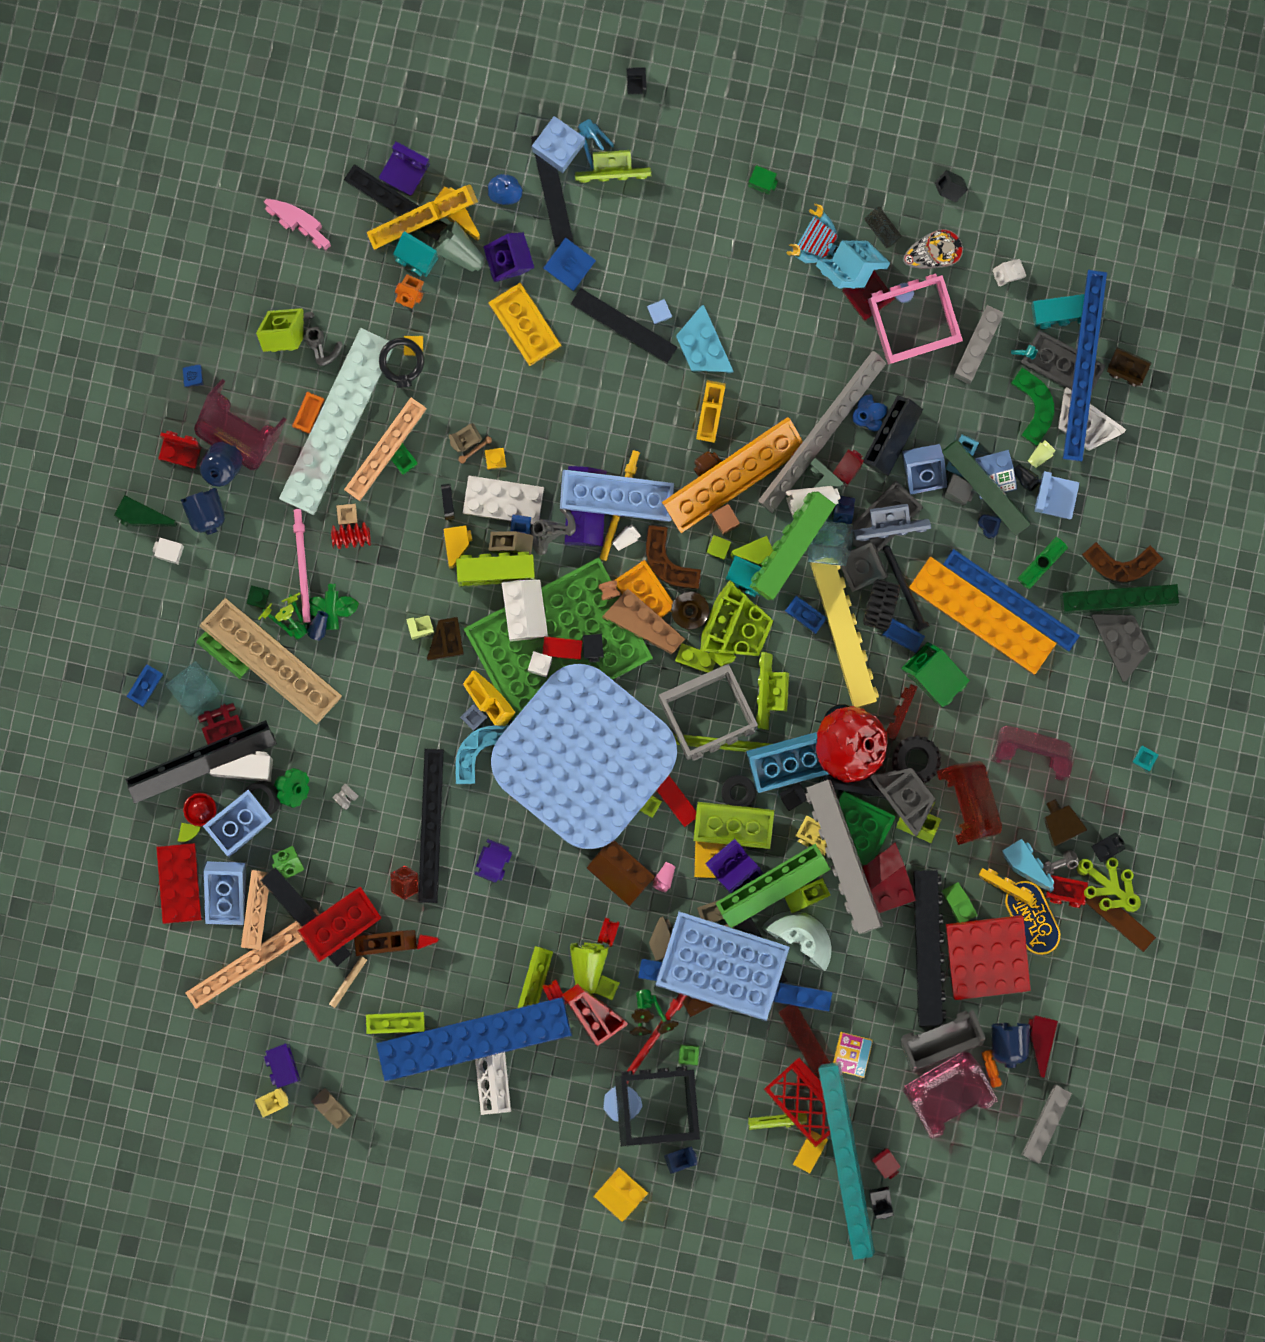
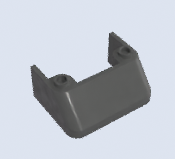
[900,1010,985,1073]

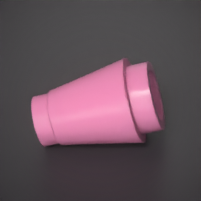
[653,862,676,892]

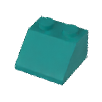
[393,231,438,277]
[725,556,762,598]

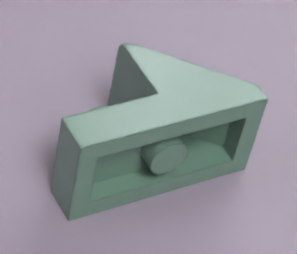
[809,458,843,489]

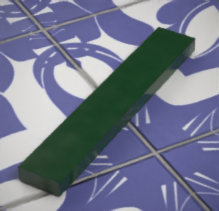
[942,439,1031,536]

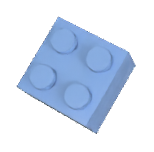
[532,116,585,173]

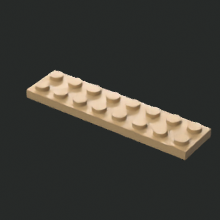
[200,598,342,725]

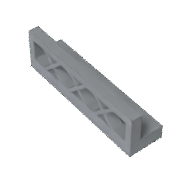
[1021,1085,1072,1164]

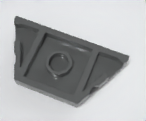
[1091,614,1150,682]
[870,768,936,837]

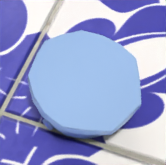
[603,1086,642,1122]

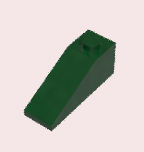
[114,495,177,527]

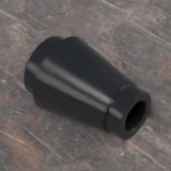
[1014,464,1041,491]

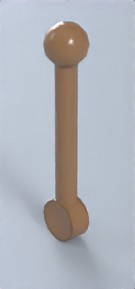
[459,436,492,464]

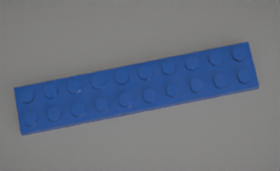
[376,998,572,1081]

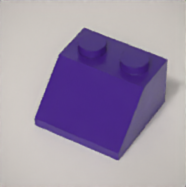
[483,232,535,282]
[264,1044,301,1088]

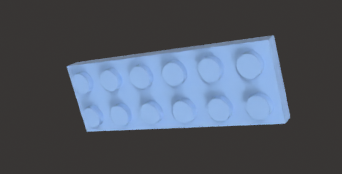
[560,470,674,522]

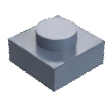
[460,704,487,731]

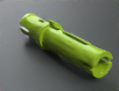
[748,1113,807,1130]

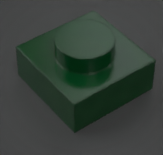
[246,585,270,609]

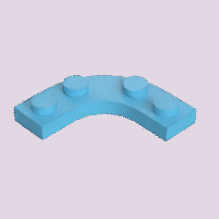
[456,725,509,784]

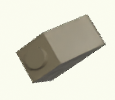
[488,531,533,554]
[311,1088,352,1129]

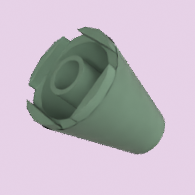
[431,221,484,272]

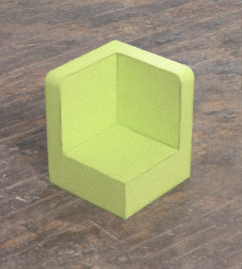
[406,615,434,640]

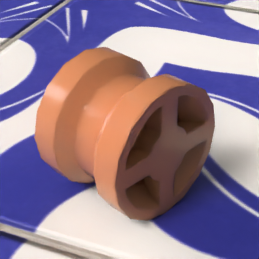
[598,580,620,600]

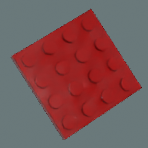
[946,915,1031,1000]

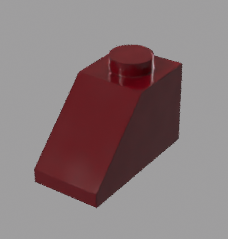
[870,1148,901,1179]

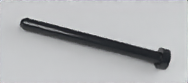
[883,545,930,632]

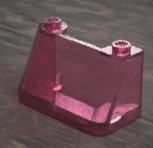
[990,726,1073,782]
[903,1052,998,1139]

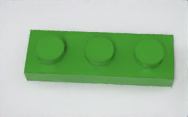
[196,631,250,679]

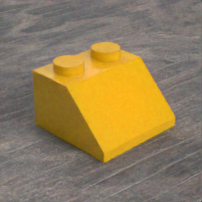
[594,1167,648,1222]

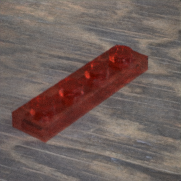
[778,1005,830,1079]

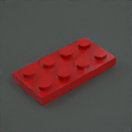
[156,843,202,924]
[297,886,382,962]

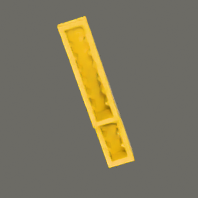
[366,184,478,250]

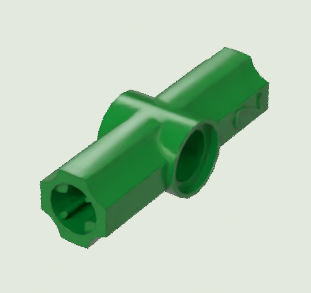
[1017,537,1068,590]

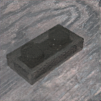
[864,206,902,249]

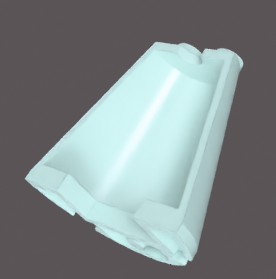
[761,911,831,971]

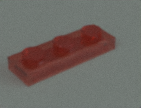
[886,684,917,741]

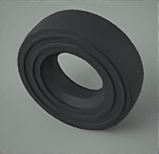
[721,775,756,807]

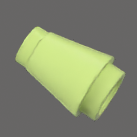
[1028,440,1056,468]

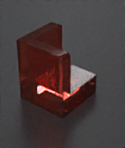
[391,866,418,900]

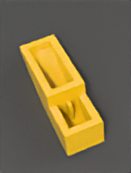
[696,380,726,443]
[463,670,516,726]

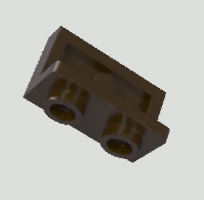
[1107,347,1152,387]

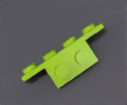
[575,150,651,183]
[756,652,789,730]

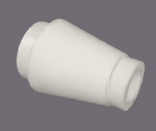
[612,524,641,551]

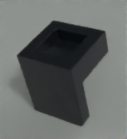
[627,67,647,95]
[935,170,968,202]
[778,782,807,811]

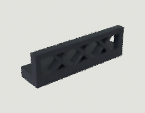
[823,774,886,799]

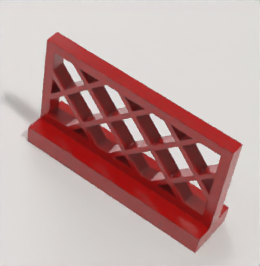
[763,1058,851,1148]

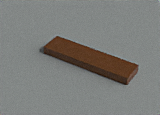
[1085,887,1156,952]

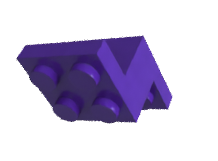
[705,839,764,894]

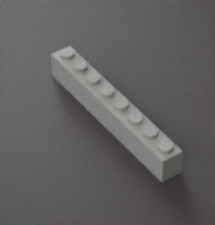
[806,780,883,934]

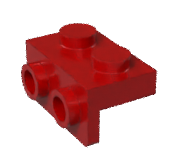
[1046,875,1088,908]

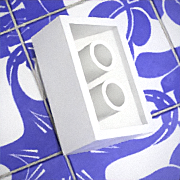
[502,580,548,642]

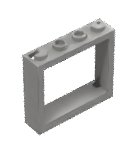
[658,664,758,761]

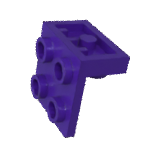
[379,141,430,196]

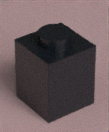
[583,634,604,663]

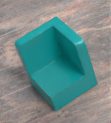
[1132,746,1159,773]

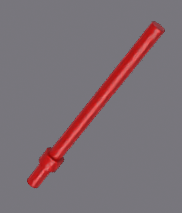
[627,993,687,1084]

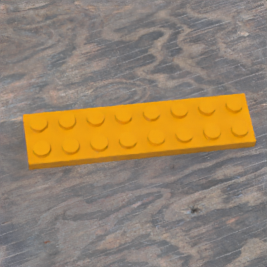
[662,417,803,533]
[909,556,1057,675]

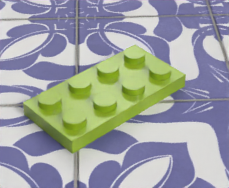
[693,802,774,849]

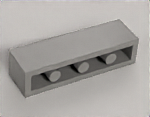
[953,305,1004,384]

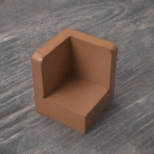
[711,504,740,535]

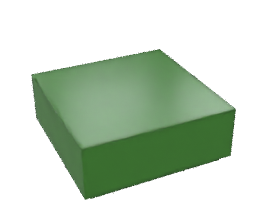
[679,1044,699,1065]

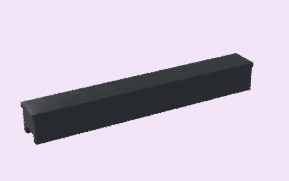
[125,720,277,804]

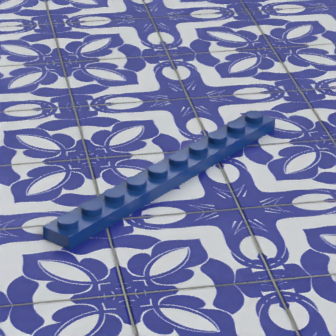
[1063,270,1107,462]
[638,959,832,1012]

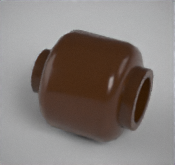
[693,451,722,477]

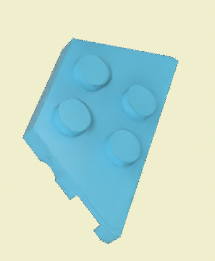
[676,305,733,373]

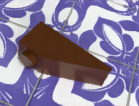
[354,930,417,956]

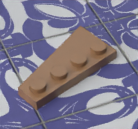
[602,589,685,654]

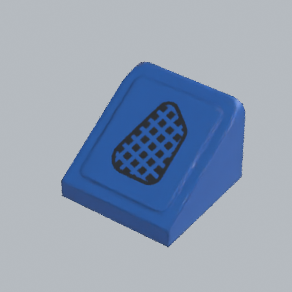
[183,364,204,387]

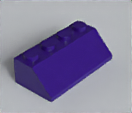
[565,466,607,547]

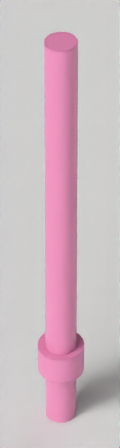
[293,509,311,623]

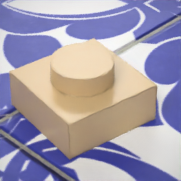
[337,504,358,525]

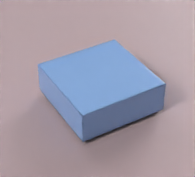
[647,299,672,325]

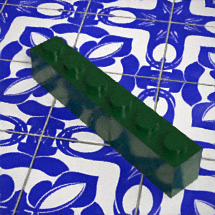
[1060,584,1179,614]

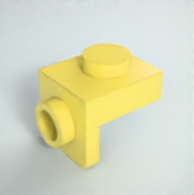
[255,1088,289,1118]

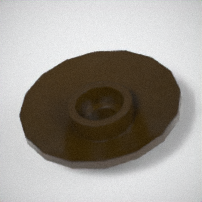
[671,592,709,630]

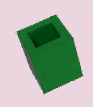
[748,165,779,195]

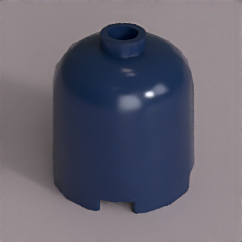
[200,442,243,487]
[181,488,225,535]
[991,1023,1030,1068]

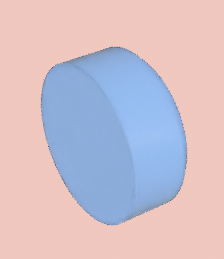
[895,283,914,303]

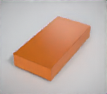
[292,392,325,434]

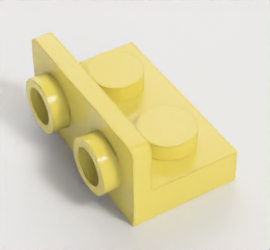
[796,815,827,856]

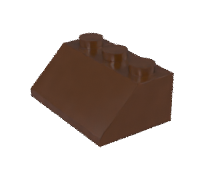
[587,840,655,906]

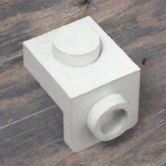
[993,259,1026,286]

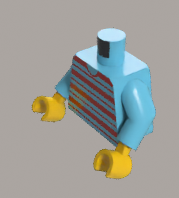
[787,204,839,263]

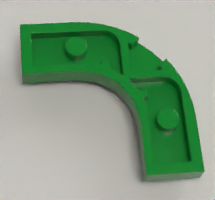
[1011,367,1054,447]

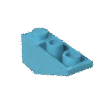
[1002,839,1054,893]

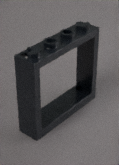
[615,1066,700,1146]

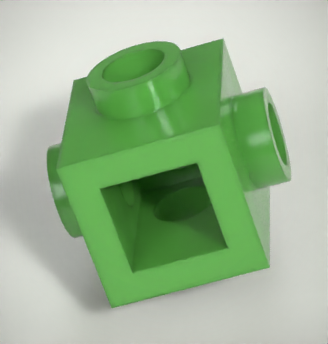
[272,846,305,879]

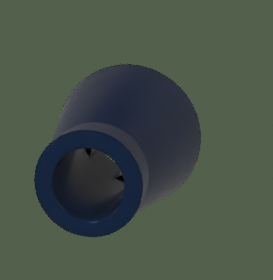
[307,611,328,641]

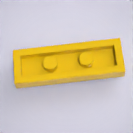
[979,868,1034,906]

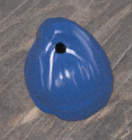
[488,174,523,205]

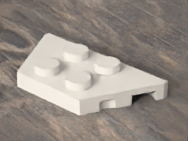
[1058,387,1126,451]

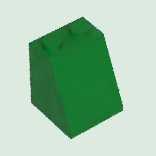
[901,642,970,707]

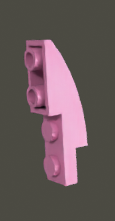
[264,199,331,251]

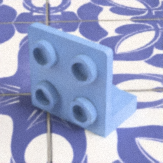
[1034,471,1079,519]

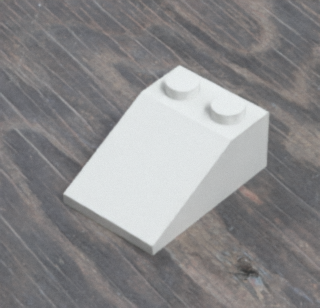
[210,751,273,782]

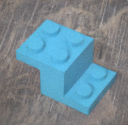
[816,241,890,289]

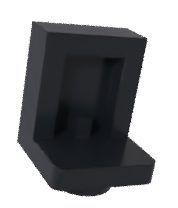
[1091,832,1125,862]
[869,1186,894,1219]

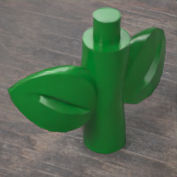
[309,584,359,630]

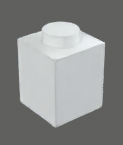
[153,538,184,565]
[528,651,552,678]

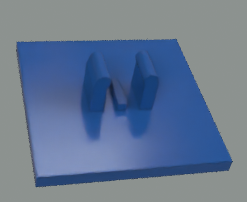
[543,238,596,291]

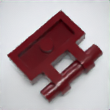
[197,703,244,744]

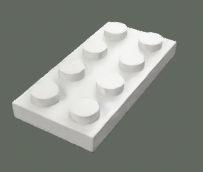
[463,476,544,525]

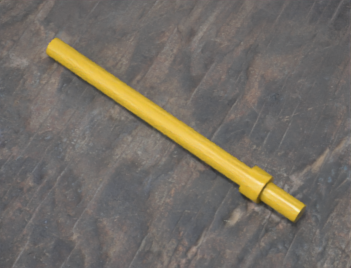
[600,450,640,561]

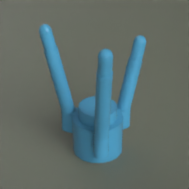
[578,119,614,169]

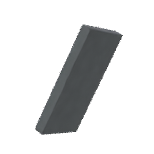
[1021,330,1106,393]
[842,481,923,552]

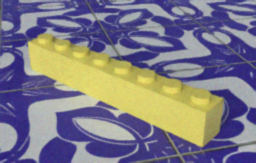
[810,555,879,708]

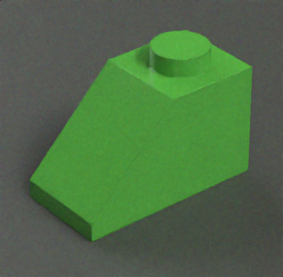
[941,882,978,923]

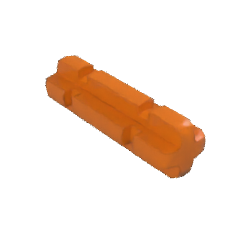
[982,1050,1002,1088]

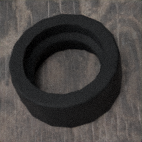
[242,781,280,816]

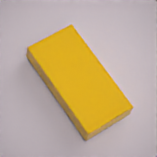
[793,1130,828,1173]

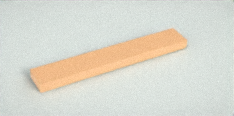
[344,397,427,501]

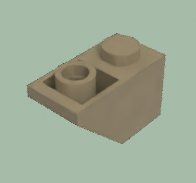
[649,917,673,961]

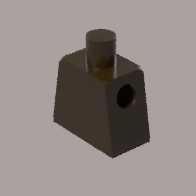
[1043,799,1087,847]

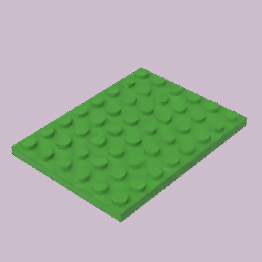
[464,558,653,721]

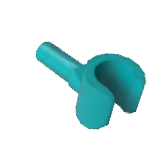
[1011,345,1038,359]

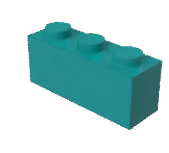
[1031,294,1084,329]

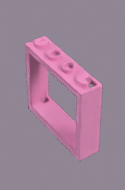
[868,274,963,364]

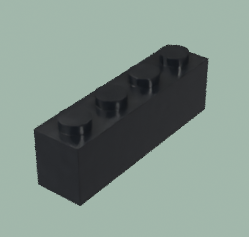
[863,395,923,476]

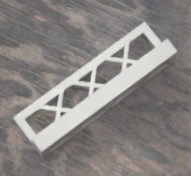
[475,1052,511,1115]

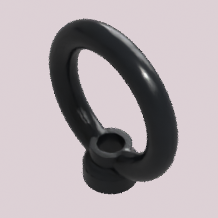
[379,338,424,388]

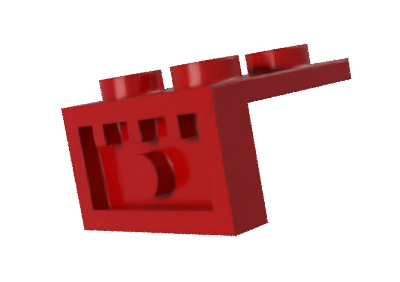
[158,431,202,470]

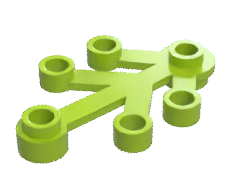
[1076,857,1141,912]

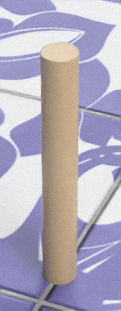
[329,956,367,1008]

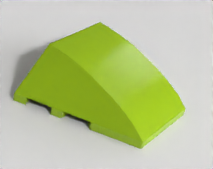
[700,580,773,656]

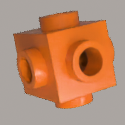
[395,274,424,309]

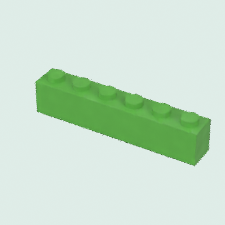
[749,491,836,600]
[716,844,831,928]

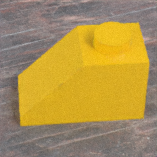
[444,526,472,569]

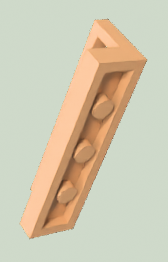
[241,870,269,950]

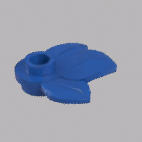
[852,394,888,431]

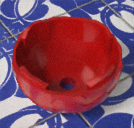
[816,706,887,782]

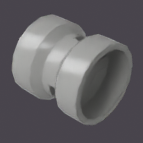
[332,784,359,810]

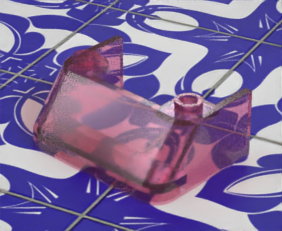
[194,379,287,470]

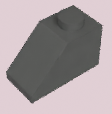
[944,474,974,506]

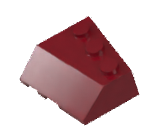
[862,842,916,913]

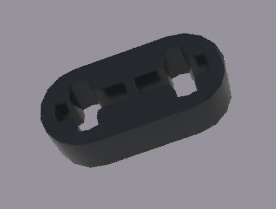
[441,484,455,520]

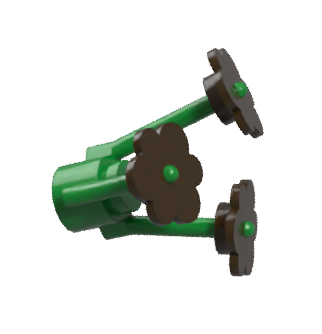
[629,989,679,1036]

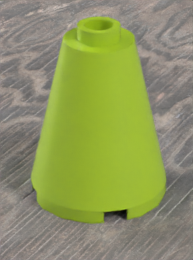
[570,943,609,994]

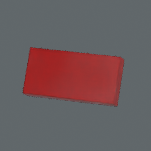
[542,636,583,660]

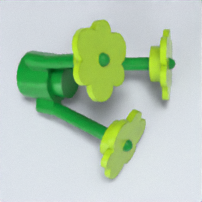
[258,592,308,640]

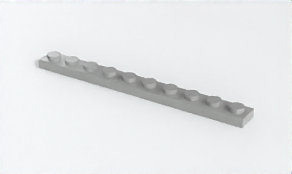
[758,351,887,513]

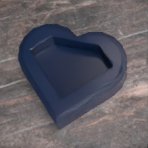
[978,515,1001,539]

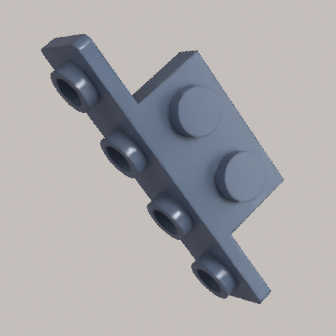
[853,504,931,541]

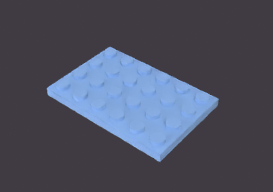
[655,912,790,1021]

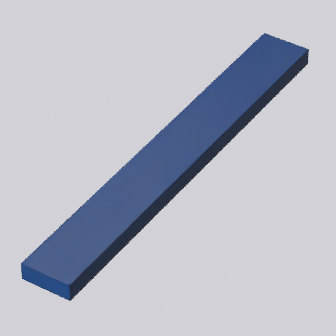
[943,549,1080,652]

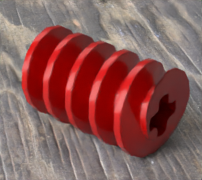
[331,522,371,549]

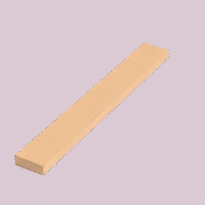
[185,909,319,1009]

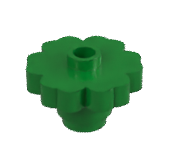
[274,768,310,808]

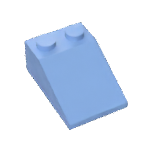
[203,790,272,857]
[204,861,246,925]

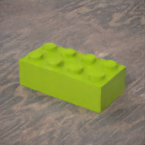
[456,552,535,586]

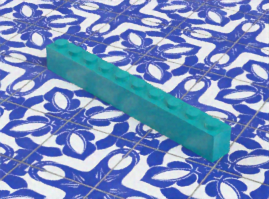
[819,1062,875,1260]

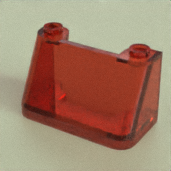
[937,761,1002,845]

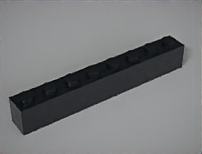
[913,870,946,1026]

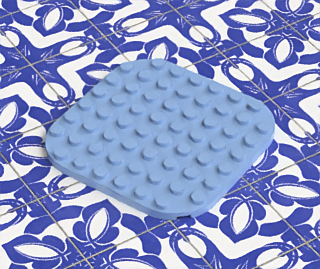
[491,664,677,849]

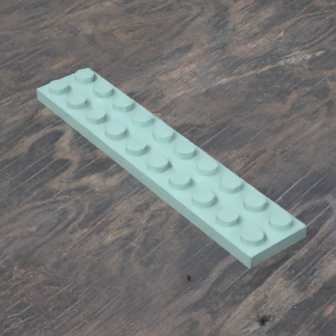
[279,328,394,515]

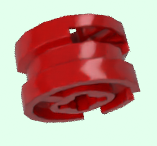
[597,917,620,947]
[542,980,567,1005]

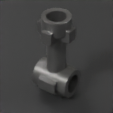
[1043,850,1079,875]

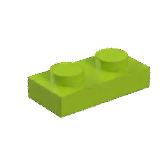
[675,643,716,673]

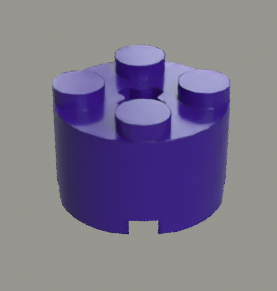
[474,839,512,883]

